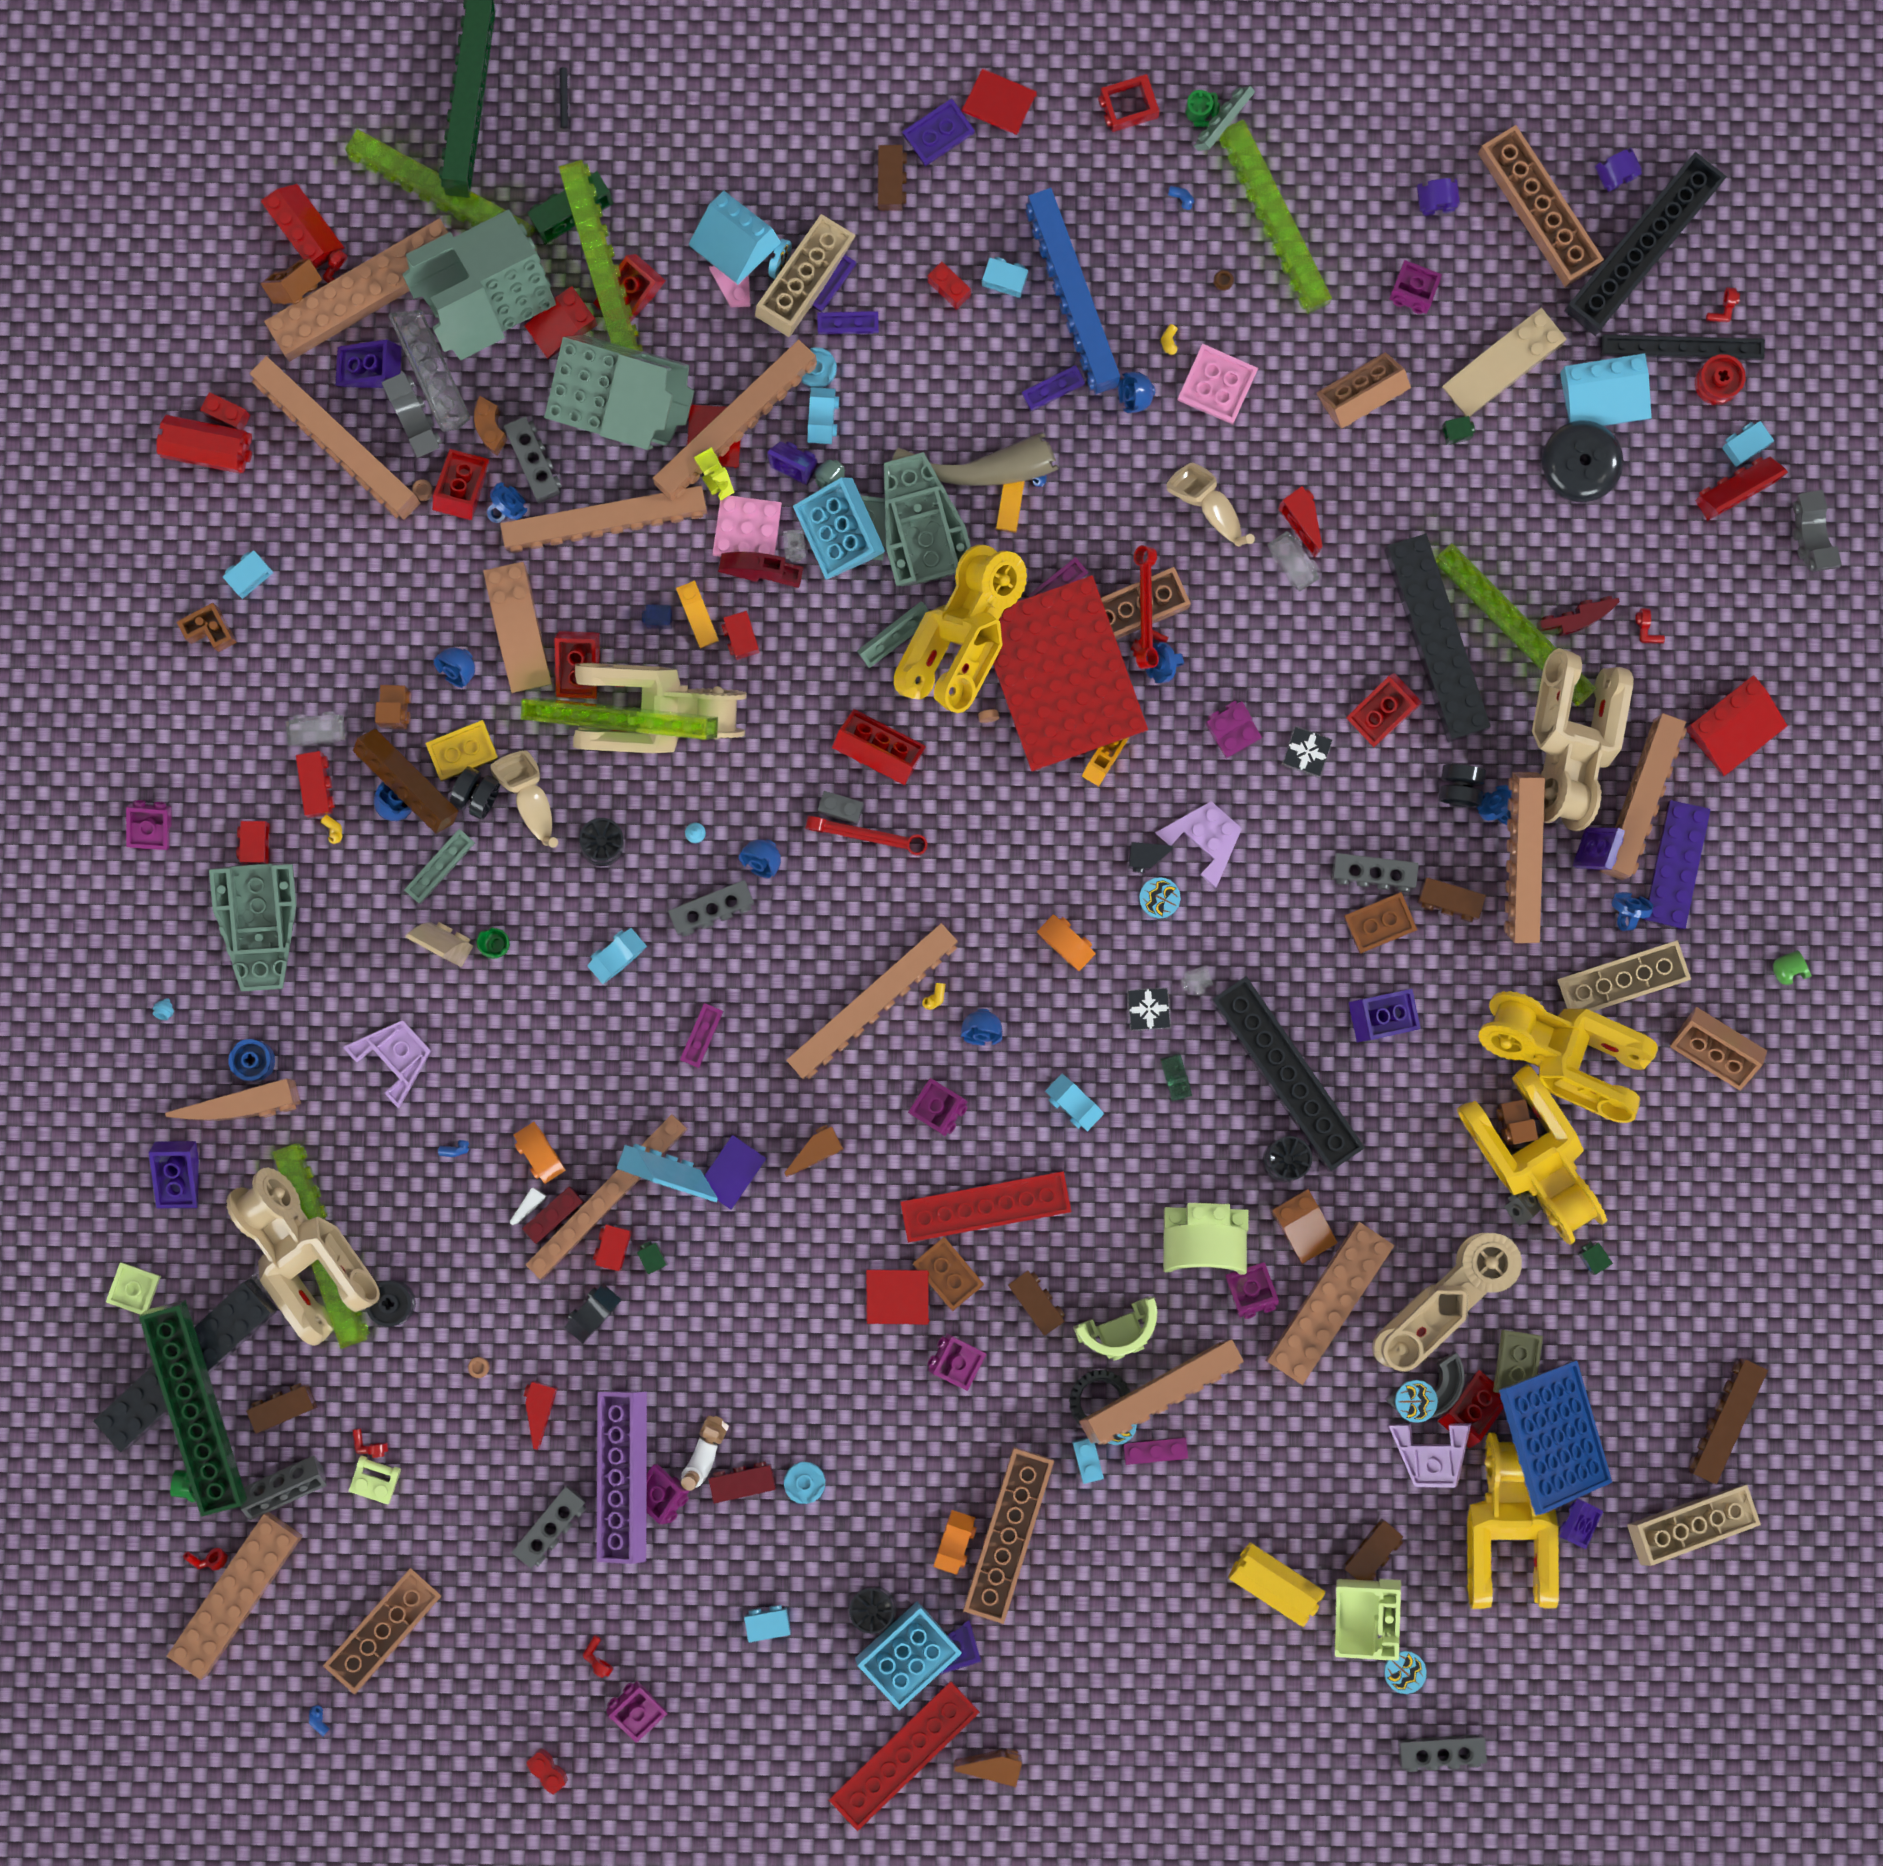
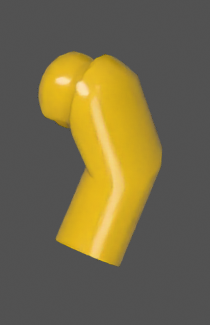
[1160,324,1178,355]
[321,814,343,844]
[922,983,946,1010]

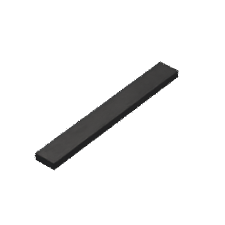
[1601,334,1765,360]

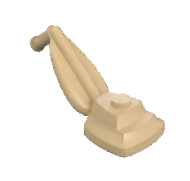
[1166,463,1255,547]
[490,751,558,848]

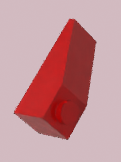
[524,1381,558,1450]

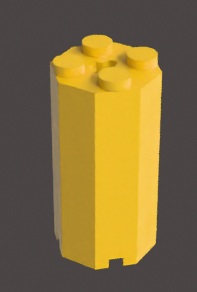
[1228,1542,1326,1627]

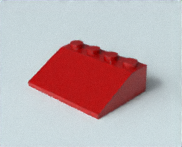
[1686,675,1788,777]

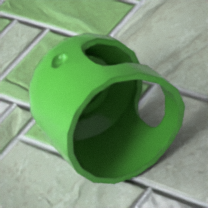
[1773,950,1812,985]

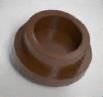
[1213,270,1234,291]

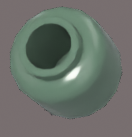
[815,460,845,489]

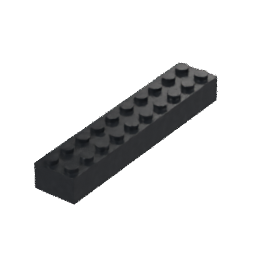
[1564,151,1727,336]
[1384,533,1491,743]
[1210,976,1365,1172]
[93,1279,279,1452]

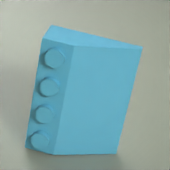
[689,191,781,285]
[1560,353,1651,426]
[793,477,886,579]
[617,1143,718,1202]
[855,1601,962,1710]

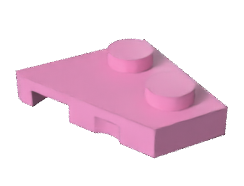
[709,266,751,307]

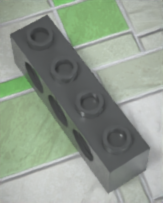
[504,416,562,504]
[1331,853,1419,892]
[668,880,755,937]
[240,1456,327,1520]
[512,1485,587,1569]
[1398,1734,1487,1772]

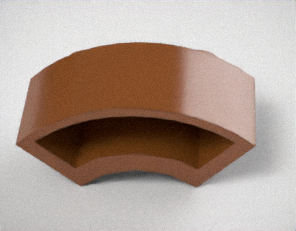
[474,396,508,456]

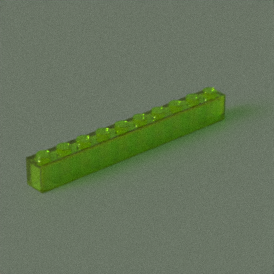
[1219,119,1332,314]
[345,129,535,238]
[558,160,643,351]
[1435,543,1597,707]
[521,697,718,740]
[272,1144,369,1349]

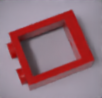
[1098,74,1160,132]

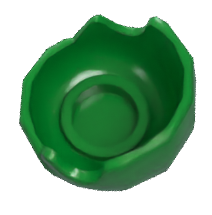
[476,927,510,959]

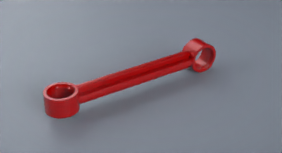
[1134,545,1159,669]
[805,816,927,856]

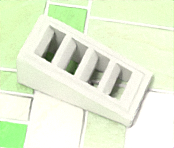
[510,1188,548,1225]

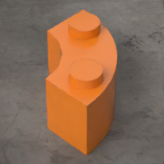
[1037,914,1096,971]
[514,1121,566,1184]
[933,1510,977,1575]

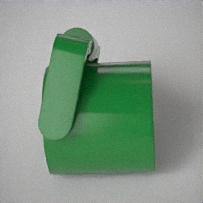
[1185,90,1220,126]
[170,1469,195,1502]

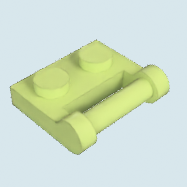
[349,1455,401,1505]

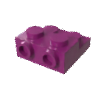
[1389,260,1442,314]
[1206,701,1262,759]
[126,800,172,850]
[908,1078,968,1137]
[1225,1262,1279,1319]
[927,1333,986,1391]
[646,1464,690,1524]
[606,1681,667,1743]

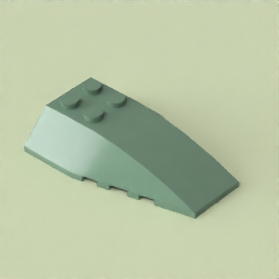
[884,452,971,586]
[209,863,297,991]

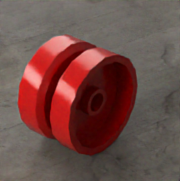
[1695,354,1746,405]

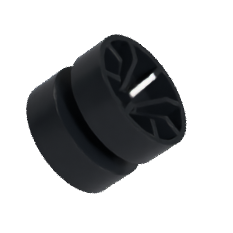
[1438,764,1486,808]
[450,766,501,820]
[579,818,624,867]
[1263,1136,1312,1183]
[849,1586,897,1634]

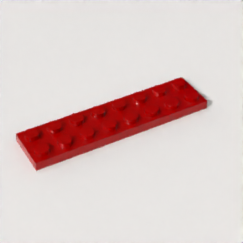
[900,1171,1071,1243]
[829,1680,980,1831]

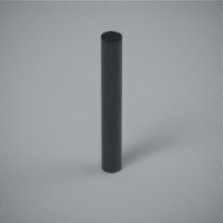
[559,67,568,129]

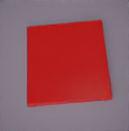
[962,68,1037,135]
[687,404,741,468]
[866,1269,930,1325]

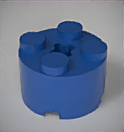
[228,1039,275,1082]

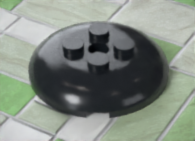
[1542,420,1623,502]

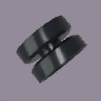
[366,1280,416,1327]

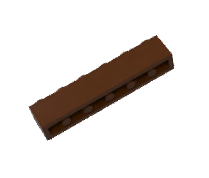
[353,728,459,834]
[1689,1358,1768,1485]

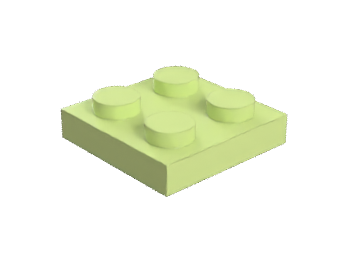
[106,1263,161,1315]

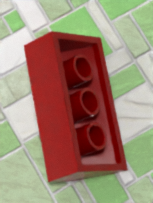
[260,184,345,269]
[1695,456,1788,521]
[832,709,926,785]

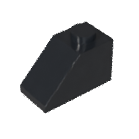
[1128,842,1173,873]

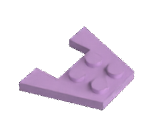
[1155,801,1242,888]
[343,1020,431,1108]
[1389,1424,1471,1488]

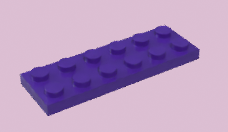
[1644,800,1711,929]

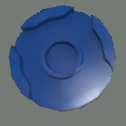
[487,482,527,523]
[1145,642,1184,683]
[1477,785,1512,825]
[1611,892,1653,931]

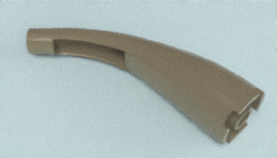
[892,432,1059,486]

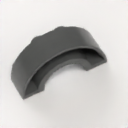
[381,372,442,458]
[1793,490,1842,572]
[1385,1352,1464,1418]

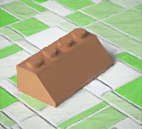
[1317,352,1411,429]
[1670,1007,1767,1091]

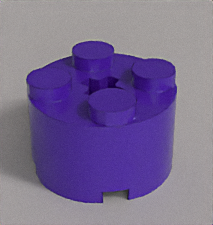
[1594,148,1642,192]
[1417,178,1460,216]

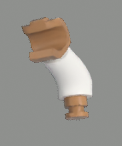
[681,1415,729,1491]

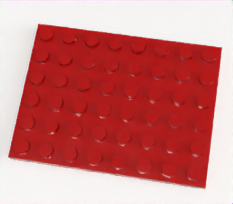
[993,575,1148,772]

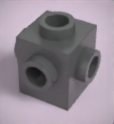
[1504,1191,1542,1226]

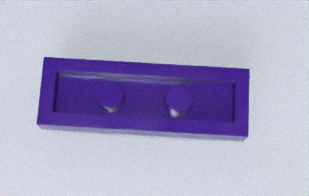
[817,311,879,335]
[1022,365,1085,411]

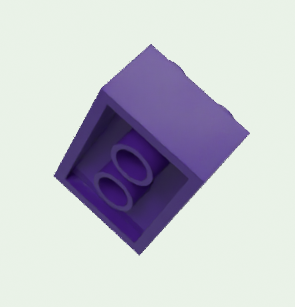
[335,339,402,388]
[768,441,818,485]
[1348,989,1421,1042]
[148,1141,199,1209]

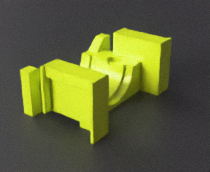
[694,447,735,500]

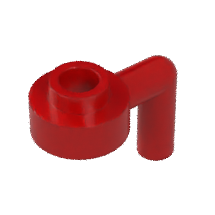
[323,250,347,283]
[1706,287,1740,322]
[1635,608,1665,643]
[1131,630,1169,657]
[353,1429,388,1458]
[183,1548,228,1571]
[583,1635,614,1678]

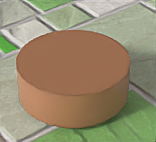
[412,479,433,501]
[978,709,999,723]
[468,1357,490,1378]

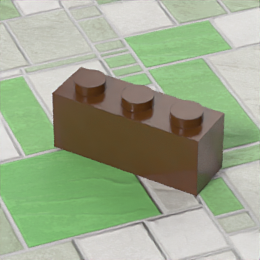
[878,145,907,211]
[1417,877,1486,922]
[1007,1270,1065,1336]
[246,1383,318,1434]
[1342,1518,1404,1581]

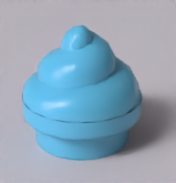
[685,823,706,843]
[153,998,174,1021]

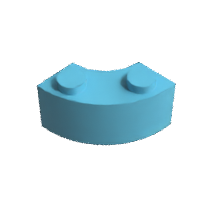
[807,387,839,444]
[587,928,647,984]
[1045,1074,1104,1132]

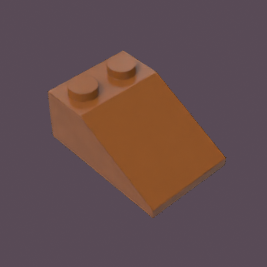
[785,1125,844,1177]
[1270,1189,1337,1264]
[954,1748,1022,1787]

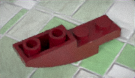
[718,552,803,588]
[1536,596,1620,636]

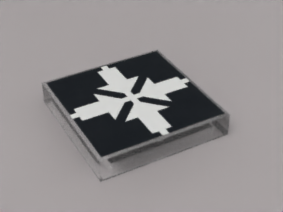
[1281,726,1334,779]
[1127,987,1171,1031]

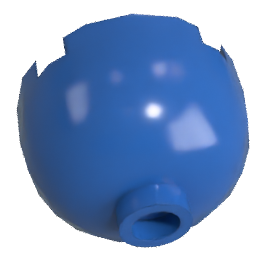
[1118,372,1155,413]
[434,647,475,688]
[373,782,412,821]
[739,839,781,879]
[961,1008,1003,1046]

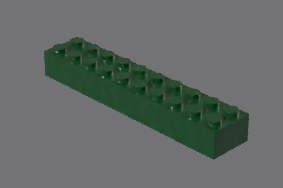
[439,0,496,198]
[139,1300,247,1517]

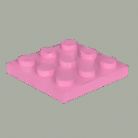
[1177,344,1258,425]
[713,496,782,557]

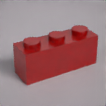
[296,751,335,818]

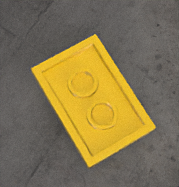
[426,720,499,782]

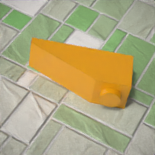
[676,580,719,649]
[1082,737,1130,787]

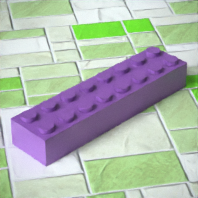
[597,1391,647,1564]

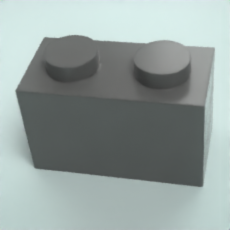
[818,791,864,825]

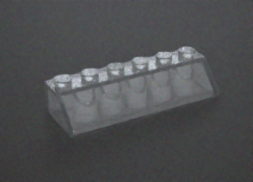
[388,310,471,432]

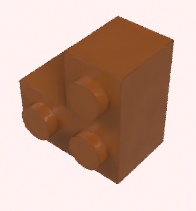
[260,259,322,305]
[177,603,237,652]
[375,685,411,729]
[1496,1099,1538,1145]

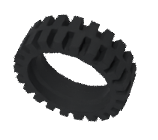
[1069,1370,1131,1426]

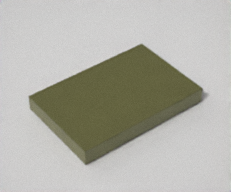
[1493,1329,1543,1393]

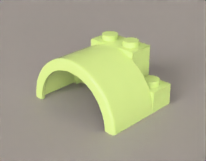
[1163,1203,1248,1274]
[1073,1296,1157,1361]
[1335,1579,1401,1661]

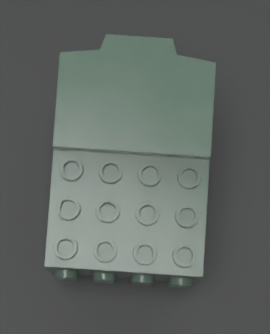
[402,209,556,360]
[544,335,694,450]

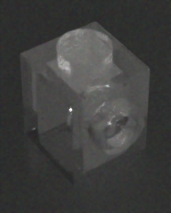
[783,529,806,562]
[1180,966,1213,996]

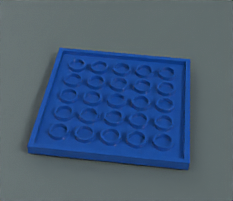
[1499,1360,1612,1515]

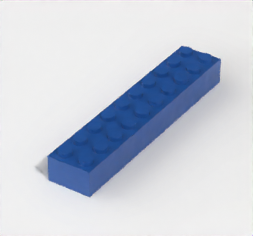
[1025,188,1120,395]

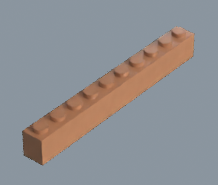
[653,340,817,501]
[500,486,708,553]
[786,923,958,1080]
[526,1114,688,1279]

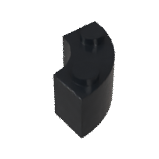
[565,1283,622,1344]

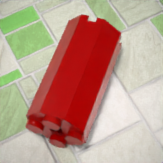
[157,415,252,474]

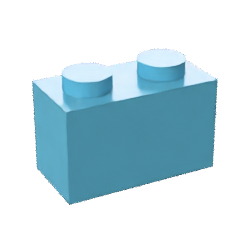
[982,257,1028,298]
[1722,421,1774,467]
[223,550,274,599]
[1072,1437,1104,1484]
[744,1605,791,1642]

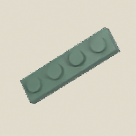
[1194,86,1255,151]
[857,601,929,668]
[404,829,475,904]

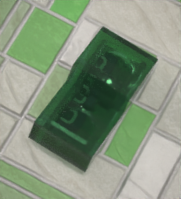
[1160,1053,1192,1101]

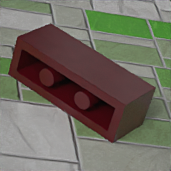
[522,1186,585,1244]
[709,1461,776,1504]

